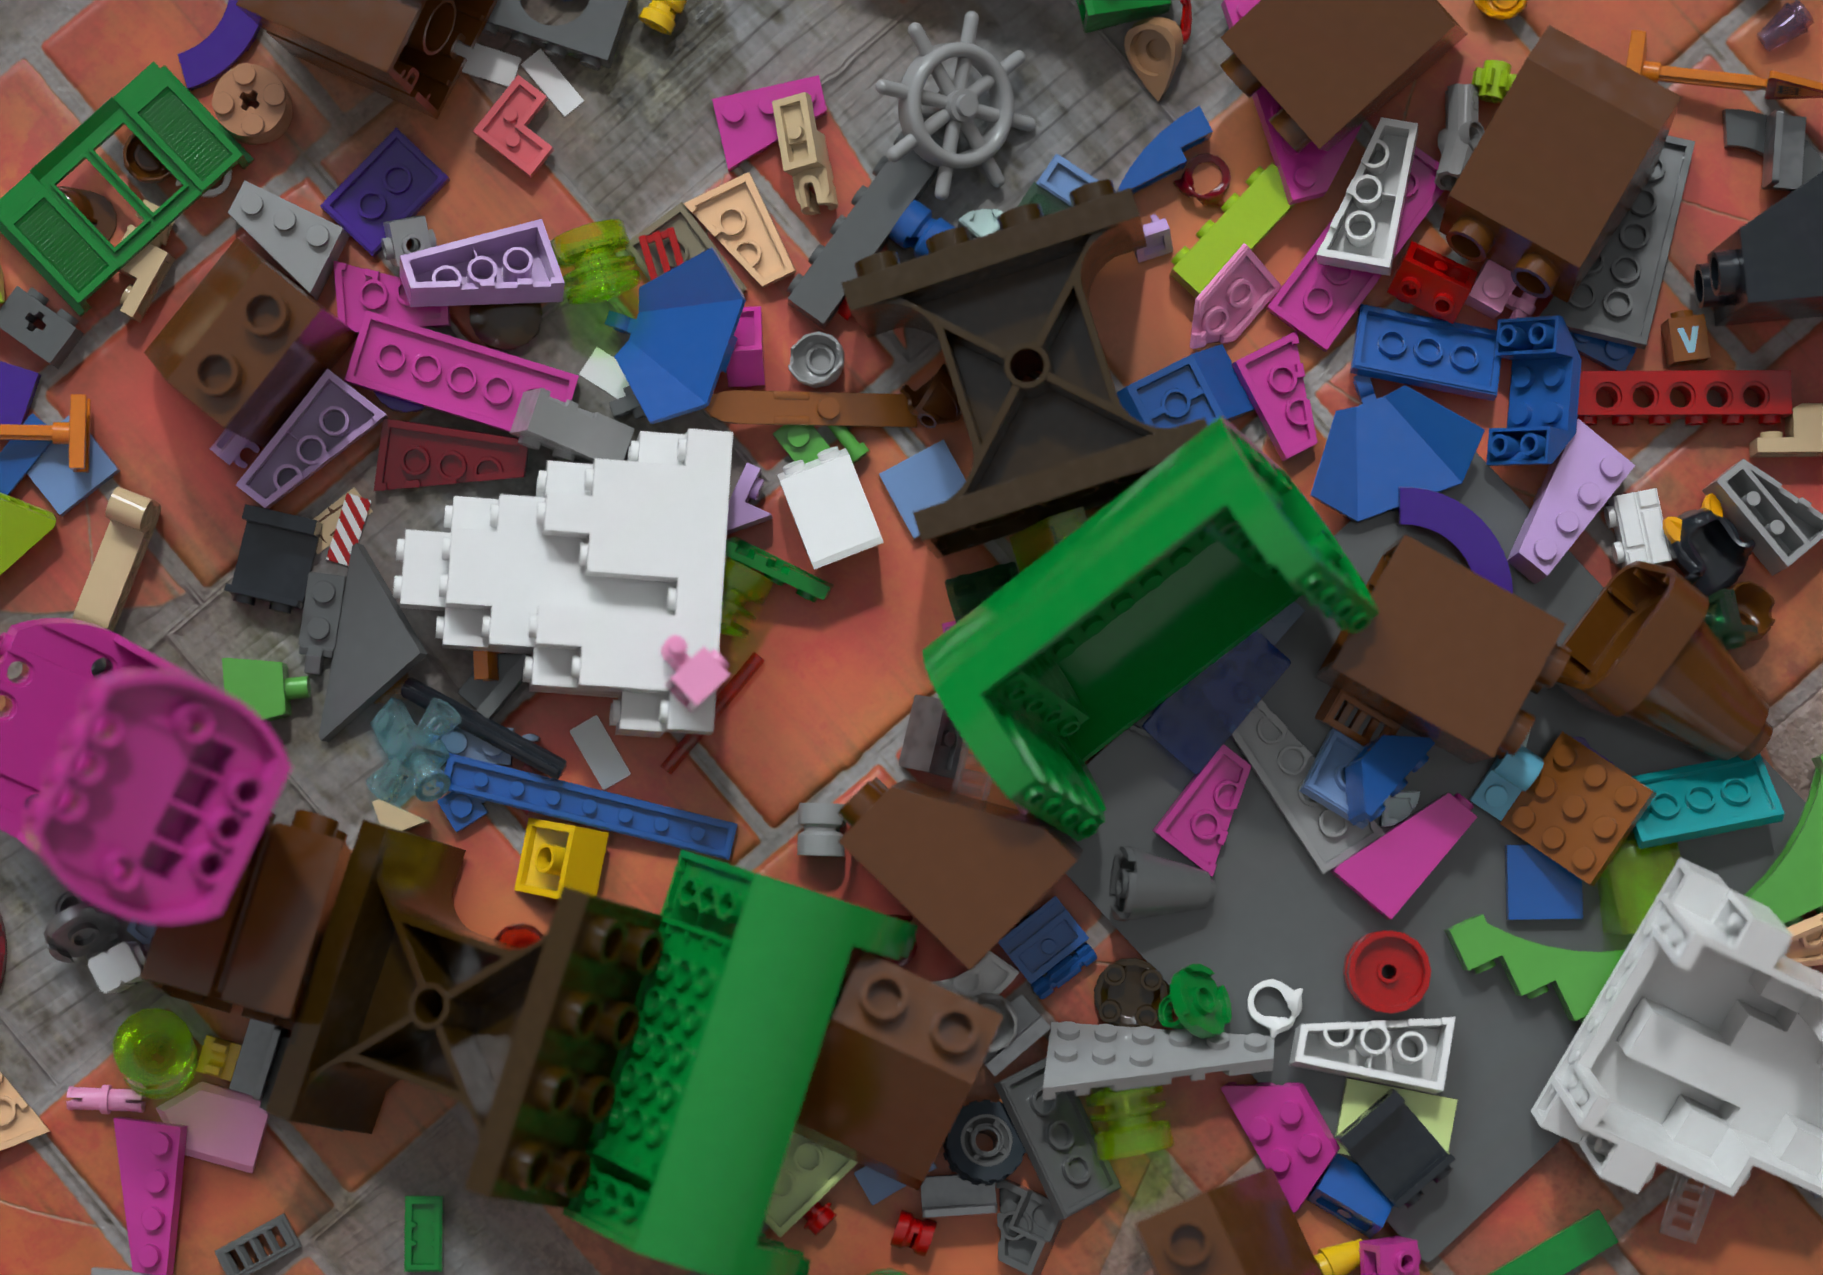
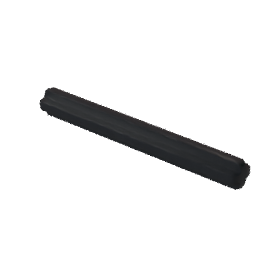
[401,677,567,779]

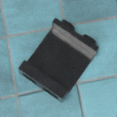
[224,504,323,614]
[1335,1088,1455,1209]

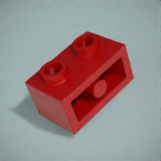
[1387,241,1478,324]

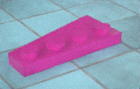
[113,1117,187,1275]

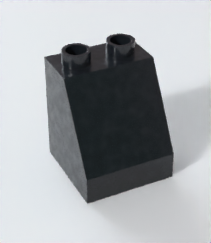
[1694,171,1823,326]

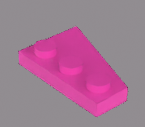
[1152,743,1251,877]

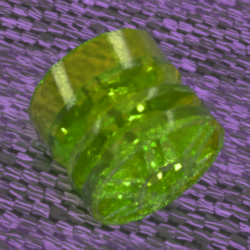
[550,219,641,305]
[720,556,774,640]
[113,1008,198,1099]
[1085,1085,1175,1161]

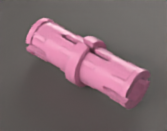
[66,1085,146,1114]

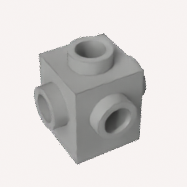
[381,215,437,267]

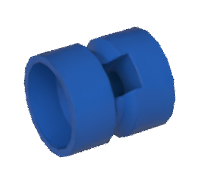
[888,199,956,258]

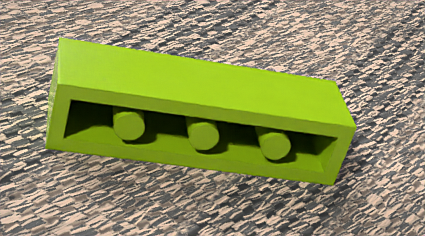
[1170,163,1296,299]

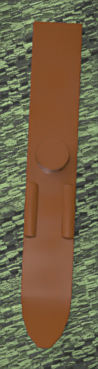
[703,390,917,428]

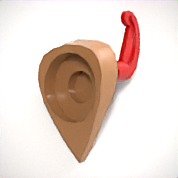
[1124,0,1192,102]

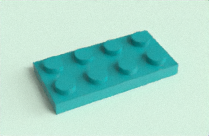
[1631,753,1785,849]

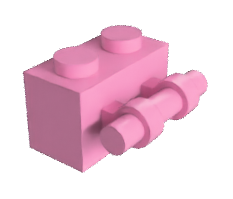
[1465,258,1538,320]
[661,636,730,713]

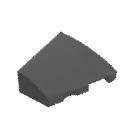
[996,1179,1064,1275]

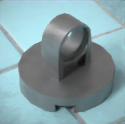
[44,889,121,963]

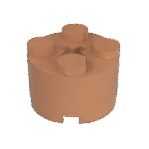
[212,63,293,145]

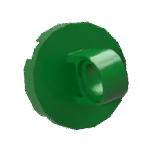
[1158,964,1232,1039]

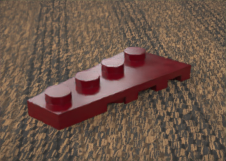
[373,418,530,491]

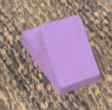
[726,462,773,535]

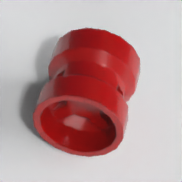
[890,1210,937,1257]

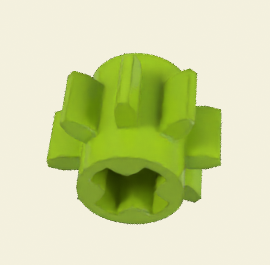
[1472,60,1517,103]

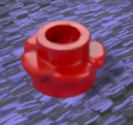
[803,1201,837,1236]

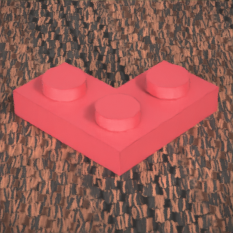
[473,75,554,178]

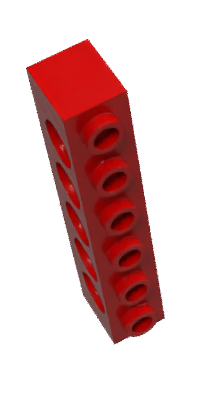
[1577,370,1792,426]

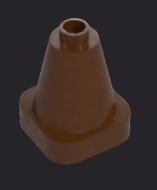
[1556,561,1773,761]

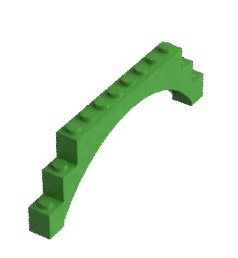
[1444,753,1823,1024]

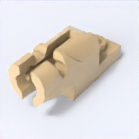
[772,92,838,215]
[119,199,175,323]
[1749,403,1823,457]

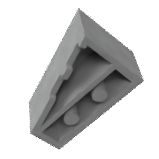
[228,180,350,300]
[509,388,634,464]
[1702,459,1823,576]

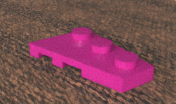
[712,75,827,172]
[333,261,451,334]
[1231,331,1318,462]

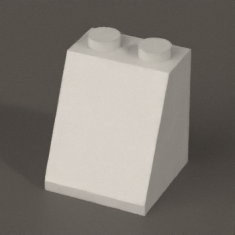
[777,446,884,569]

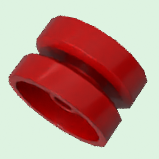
[1343,930,1431,1014]

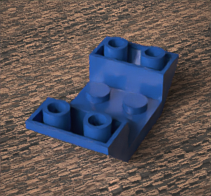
[1486,315,1582,466]
[1117,344,1255,428]

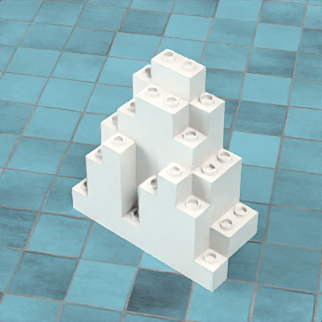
[393,428,733,738]
[1531,857,1823,1197]

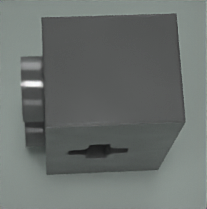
[0,286,84,369]

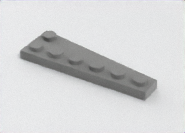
[1199,667,1385,874]

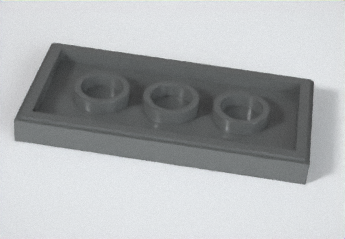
[994,1057,1122,1220]

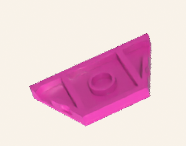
[1221,1082,1340,1213]

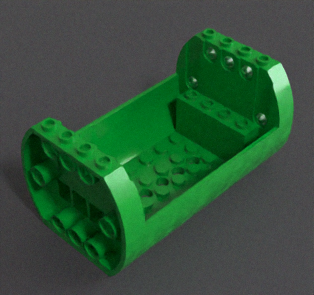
[923,415,1380,842]
[562,849,918,1275]

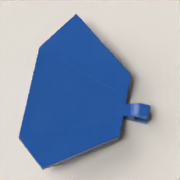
[605,247,746,424]
[1310,375,1485,523]

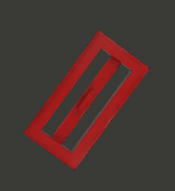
[638,227,684,280]

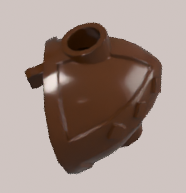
[900,363,962,428]

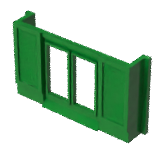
[0,61,254,317]

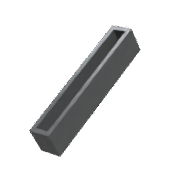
[787,131,943,329]

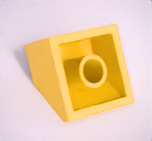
[514,818,609,899]

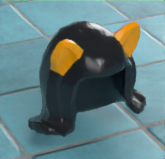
[1663,493,1756,601]

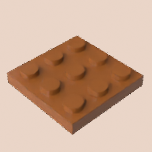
[1500,731,1657,887]

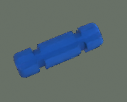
[1031,943,1097,999]

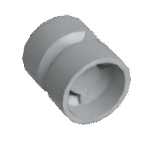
[797,803,846,857]

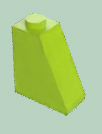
[0,492,56,575]

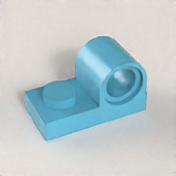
[1469,745,1544,821]

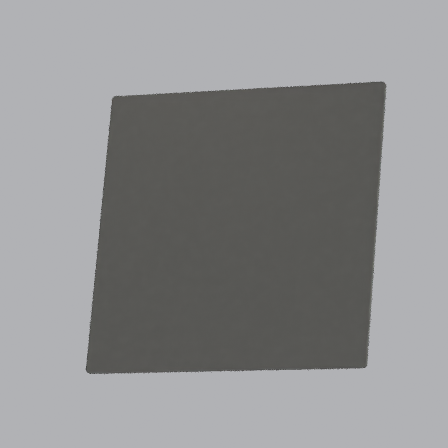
[1065,452,1805,1262]

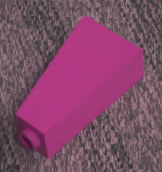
[1330,793,1477,920]

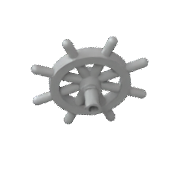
[875,11,1036,200]

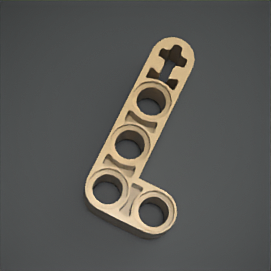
[73,487,161,631]

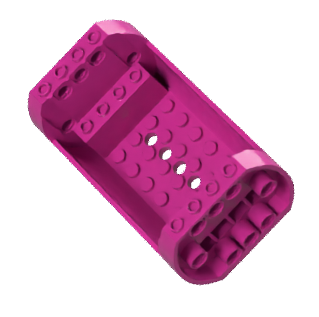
[0,618,292,925]

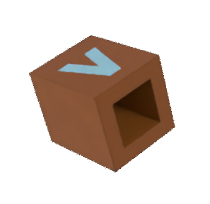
[1661,310,1711,368]

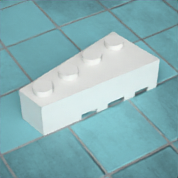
[1289,1017,1455,1095]

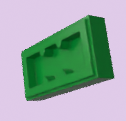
[404,1195,444,1272]

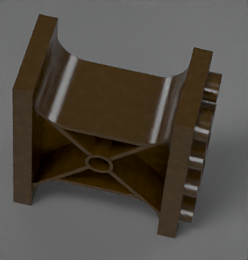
[841,179,1208,559]
[265,819,664,1209]

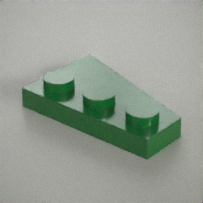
[725,536,833,602]

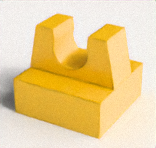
[195,1035,242,1081]

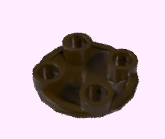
[470,303,542,350]
[1094,958,1167,1027]

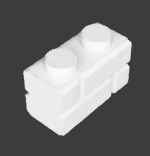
[1604,488,1672,569]
[88,941,149,994]

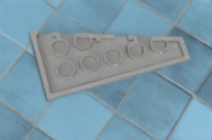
[1043,1021,1274,1100]

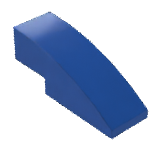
[1117,106,1213,194]

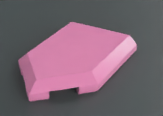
[1189,244,1282,349]
[156,1081,270,1174]

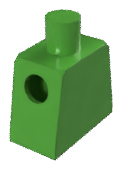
[222,658,311,723]

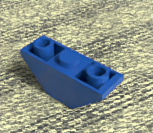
[1344,735,1435,825]

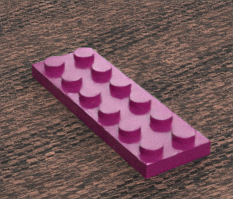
[1266,147,1444,352]
[344,310,579,433]

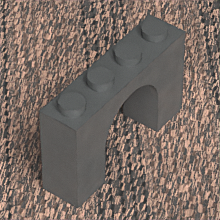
[482,0,634,70]

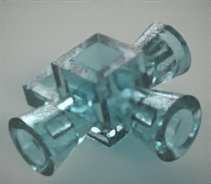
[366,697,462,804]

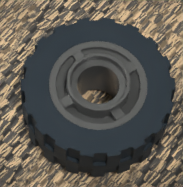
[942,1099,1026,1186]

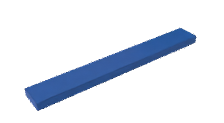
[440,753,738,860]

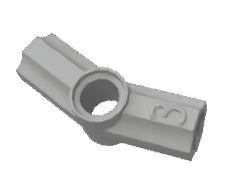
[1434,83,1485,192]

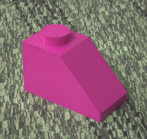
[727,306,765,388]

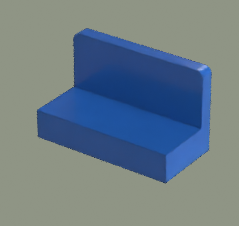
[1306,1154,1394,1238]

